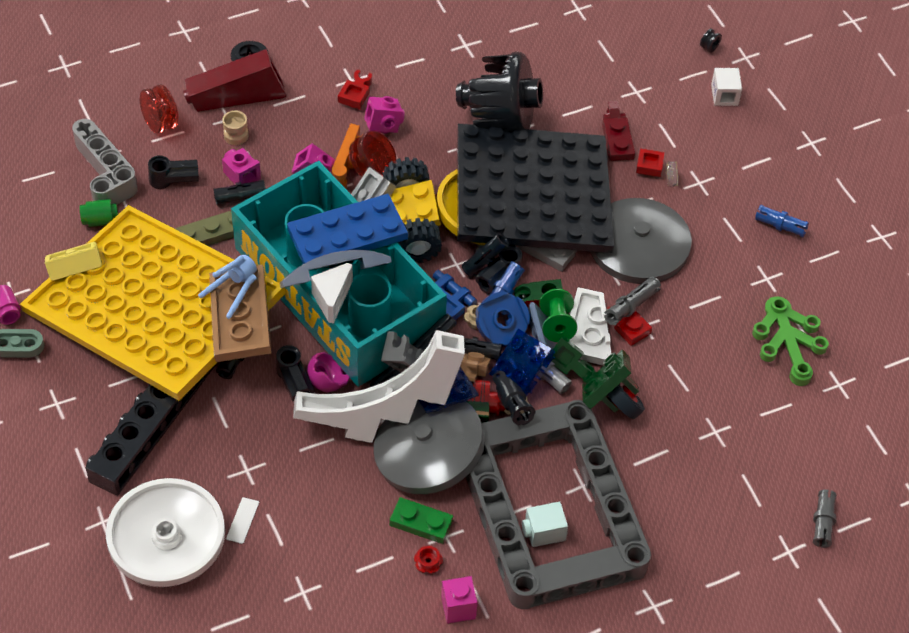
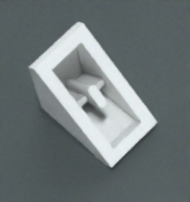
[311,263,353,323]

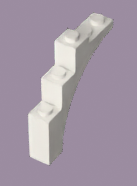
[293,330,465,443]

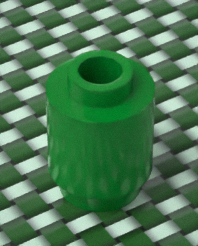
[79,199,118,227]

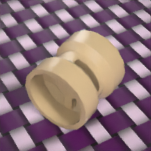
[222,110,248,145]

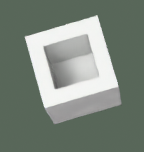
[711,68,742,106]

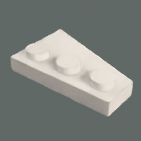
[569,287,612,365]

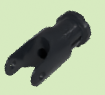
[492,371,536,425]

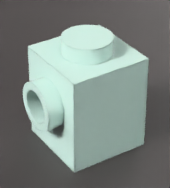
[522,502,568,547]

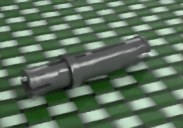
[604,277,661,325]

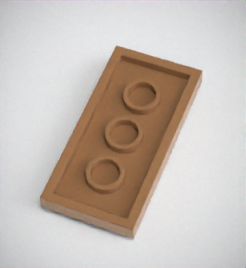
[209,264,271,362]

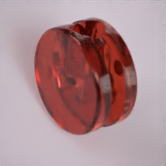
[139,84,179,134]
[349,131,396,177]

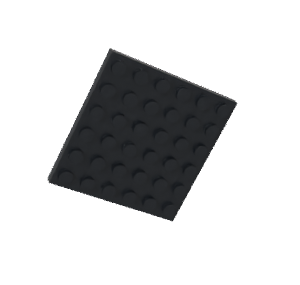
[457,123,614,253]

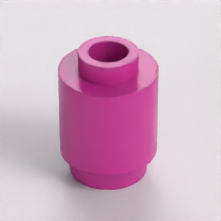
[0,285,21,325]

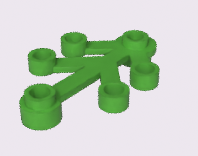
[752,296,829,386]

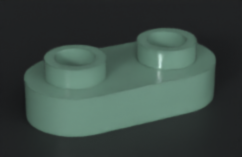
[0,329,44,358]

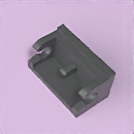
[381,332,423,373]

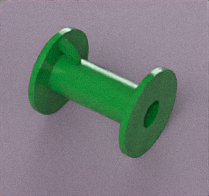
[539,289,578,342]

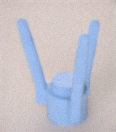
[198,255,257,319]

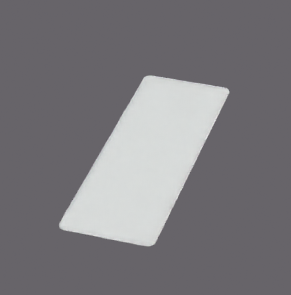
[226,497,259,543]

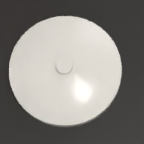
[106,478,225,587]

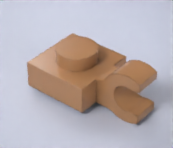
[459,352,491,382]

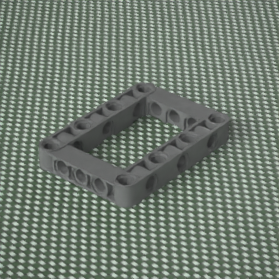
[465,400,651,609]

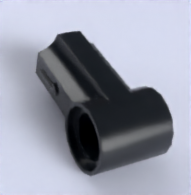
[148,155,199,189]
[475,245,522,294]
[276,345,315,402]

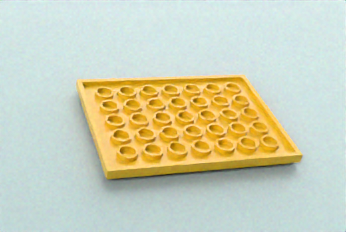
[20,205,286,401]

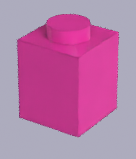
[441,576,477,624]

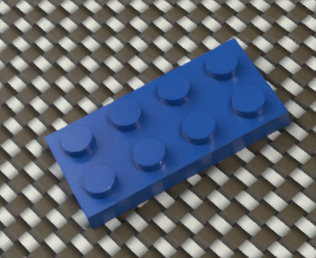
[287,194,408,264]

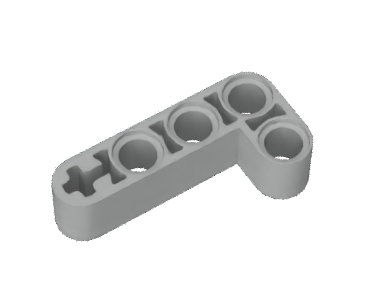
[72,119,138,205]

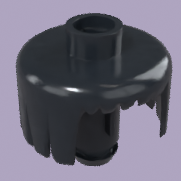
[456,51,543,132]

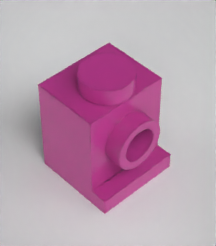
[222,148,261,184]

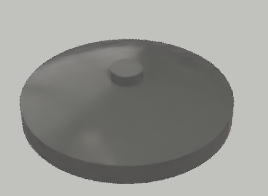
[590,198,692,284]
[374,395,485,494]

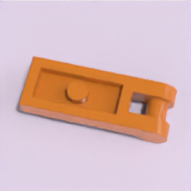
[332,123,363,189]

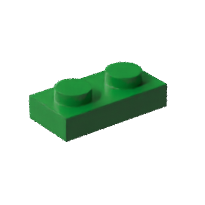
[389,497,453,544]

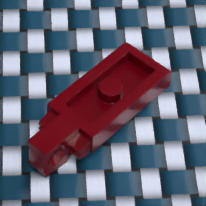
[602,101,635,161]

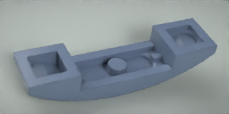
[280,250,392,288]

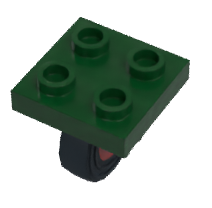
[582,349,645,419]

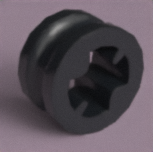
[700,28,722,53]

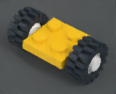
[383,157,442,263]

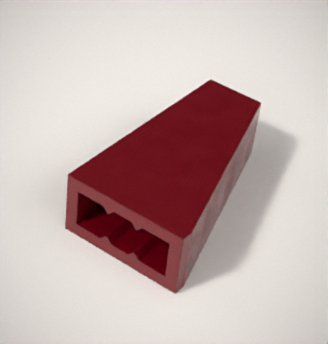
[183,49,287,112]

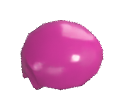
[308,352,350,393]

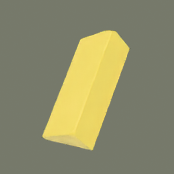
[45,242,102,280]

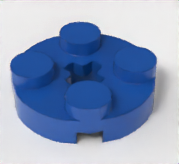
[475,292,530,346]

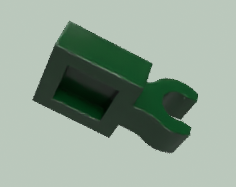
[545,336,595,379]

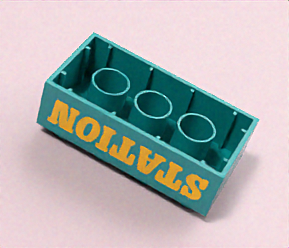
[231,160,447,387]

